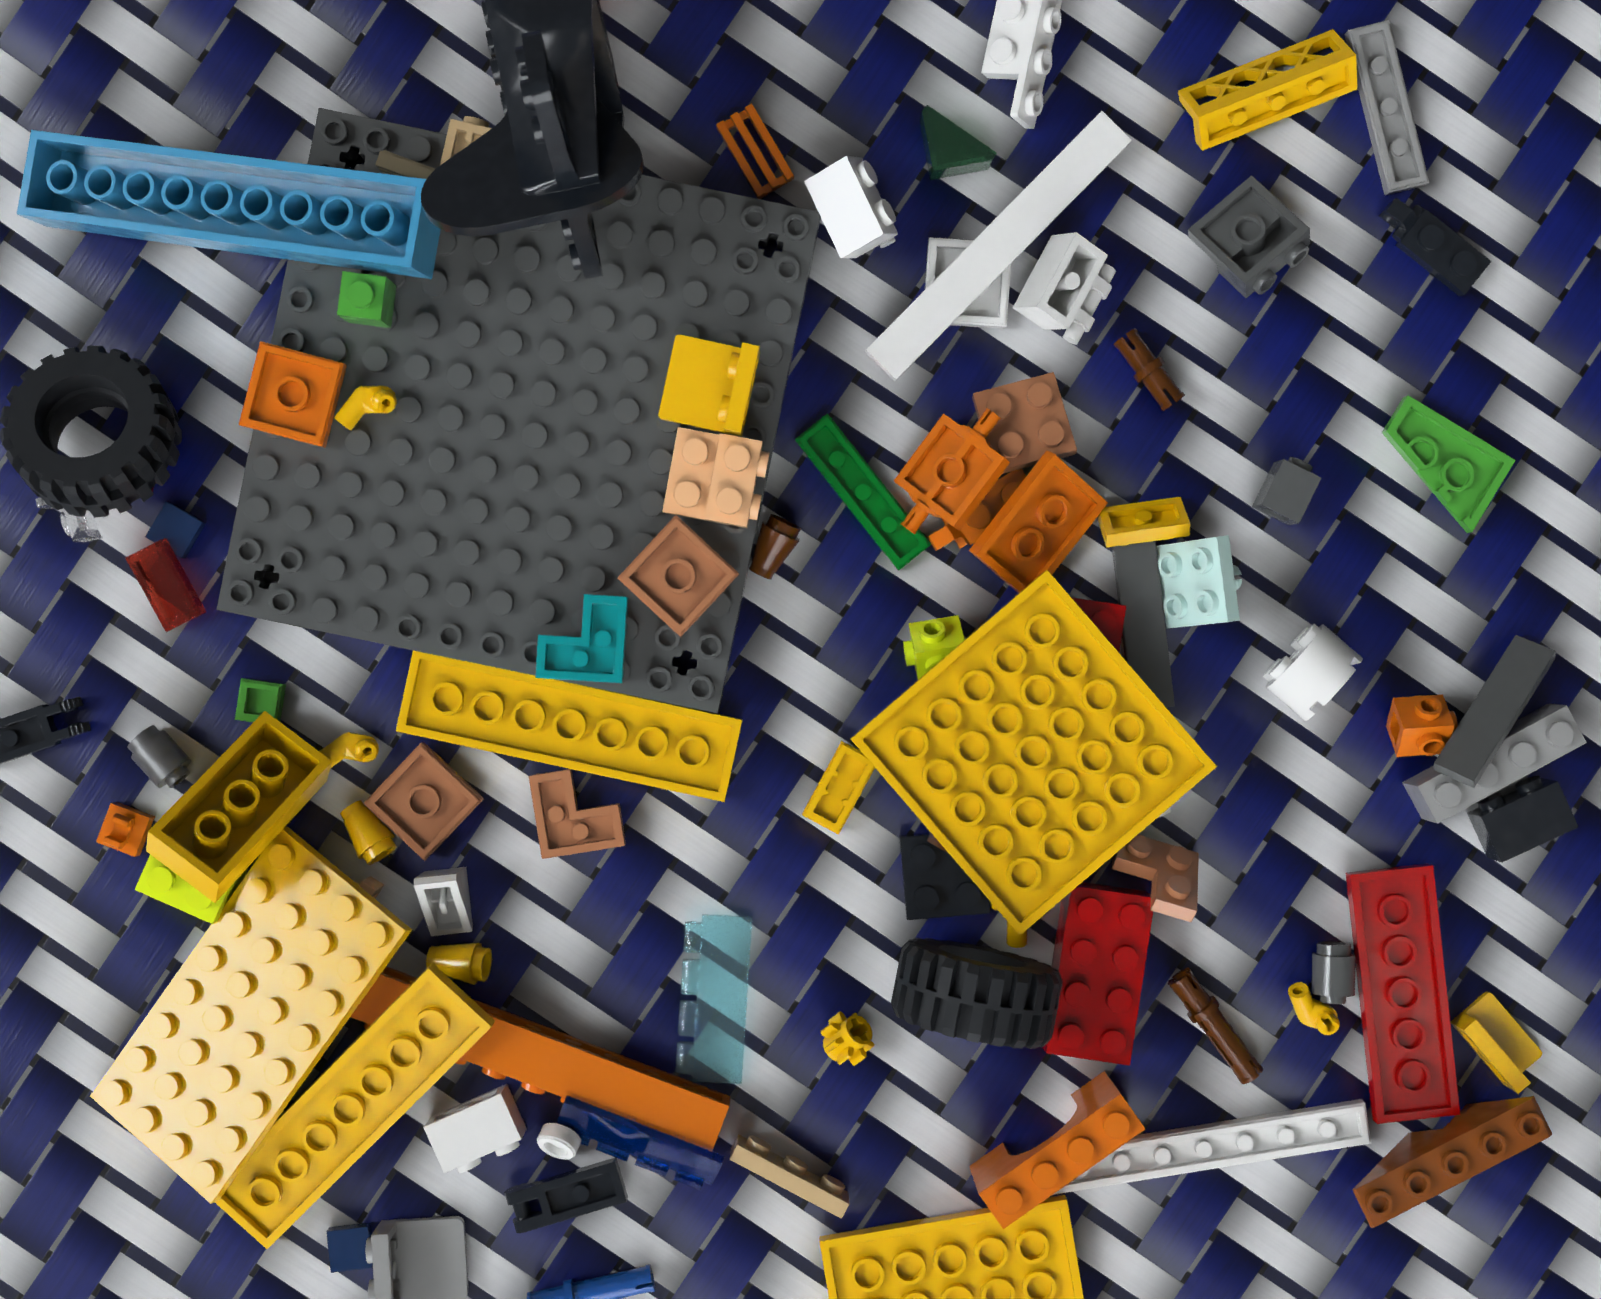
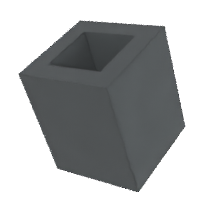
[1252,457,1321,525]

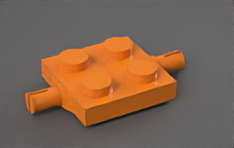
[894,408,1010,534]

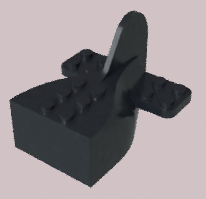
[421,0,644,279]

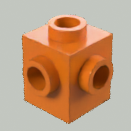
[1386,694,1458,757]

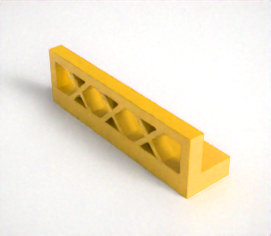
[1178,29,1357,151]

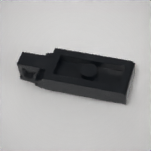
[1379,198,1491,296]

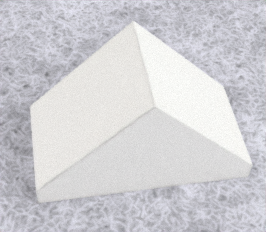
[414,867,473,936]

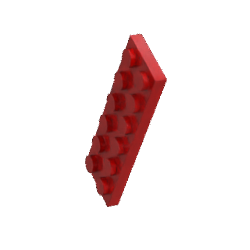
[1346,863,1460,1124]

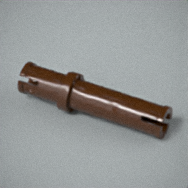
[1168,968,1263,1084]

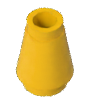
[340,800,397,865]
[426,943,492,985]

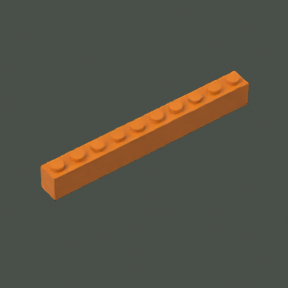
[351,966,730,1154]

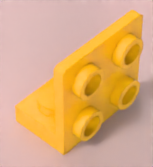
[658,334,760,437]

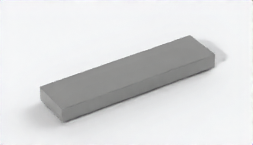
[1344,20,1429,196]

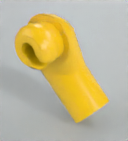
[334,385,397,431]
[319,732,379,769]

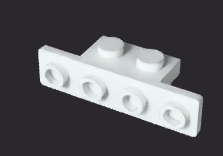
[981,0,1062,129]

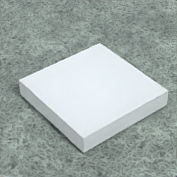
[925,237,1011,329]

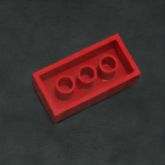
[1043,882,1153,1066]

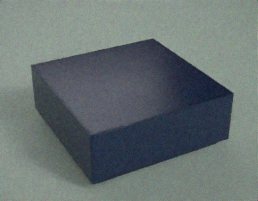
[145,501,206,559]
[326,1223,373,1273]

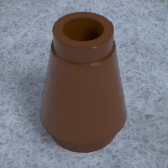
[749,514,801,580]

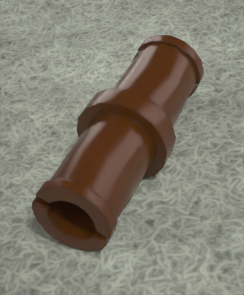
[1113,328,1185,411]

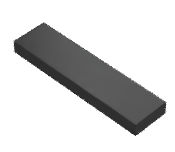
[1112,541,1175,707]
[1434,635,1556,788]

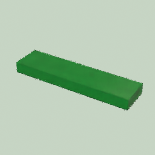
[795,413,931,571]

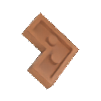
[528,769,626,859]
[1112,834,1199,922]

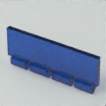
[557,1096,725,1190]

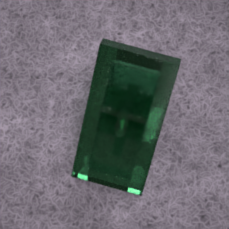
[920,105,997,180]

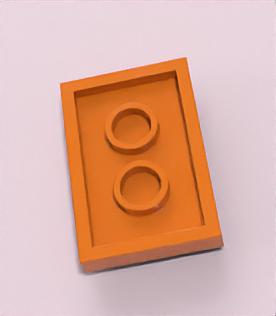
[969,450,1108,593]

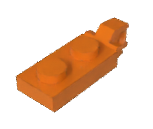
[927,469,1026,551]

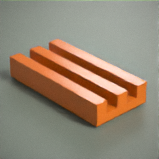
[716,103,794,199]

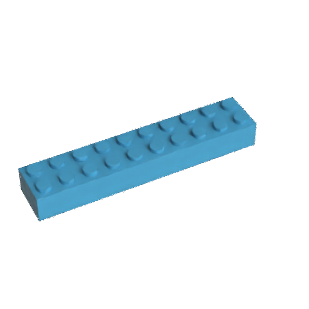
[17,130,441,279]

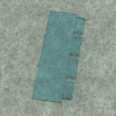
[675,914,752,1084]

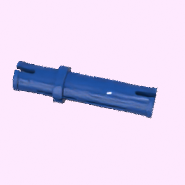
[527,1264,655,1299]

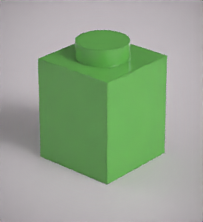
[337,271,396,328]

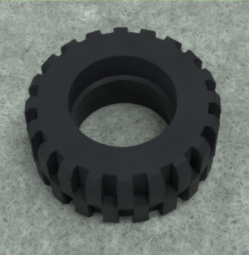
[0,345,182,518]
[891,938,1063,1049]

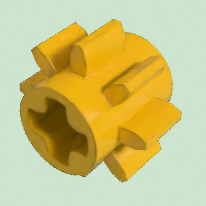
[820,1011,875,1066]

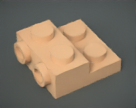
[662,427,770,528]

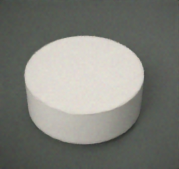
[537,1123,581,1160]

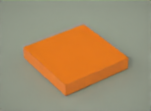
[239,341,347,448]

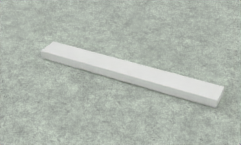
[865,111,1132,381]
[1053,1099,1371,1195]

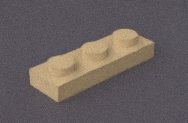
[730,1134,849,1219]

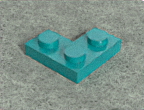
[535,594,628,683]

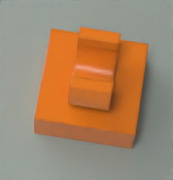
[96,802,155,857]

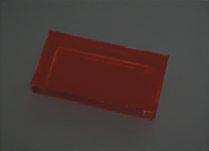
[125,538,207,632]

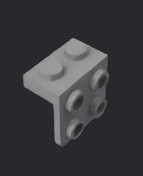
[365,1216,469,1299]

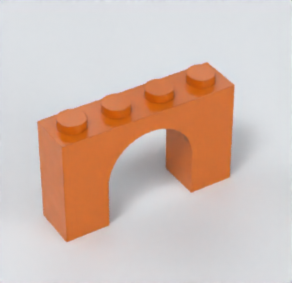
[969,1071,1145,1229]

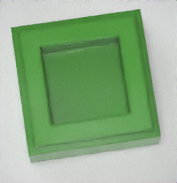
[235,678,286,722]

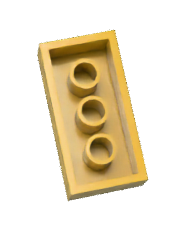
[146,711,332,903]

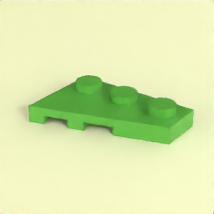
[1382,395,1516,533]

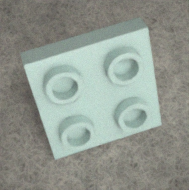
[1156,535,1242,629]

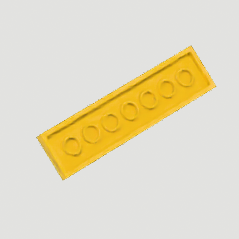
[396,650,743,802]
[215,963,495,1249]

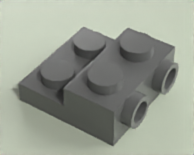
[1188,175,1310,298]

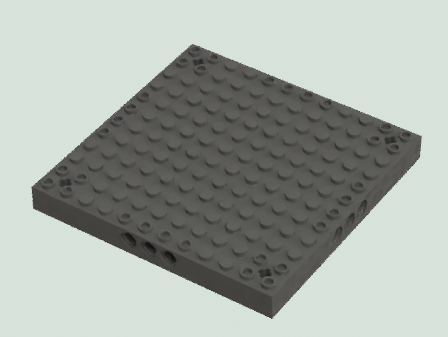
[216,108,821,713]

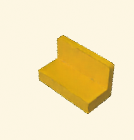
[1450,991,1542,1094]

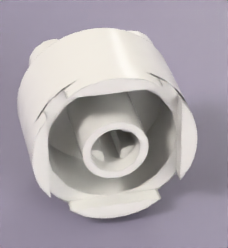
[1262,624,1363,721]

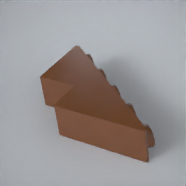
[1352,1096,1552,1228]

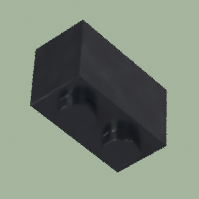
[1467,776,1578,862]

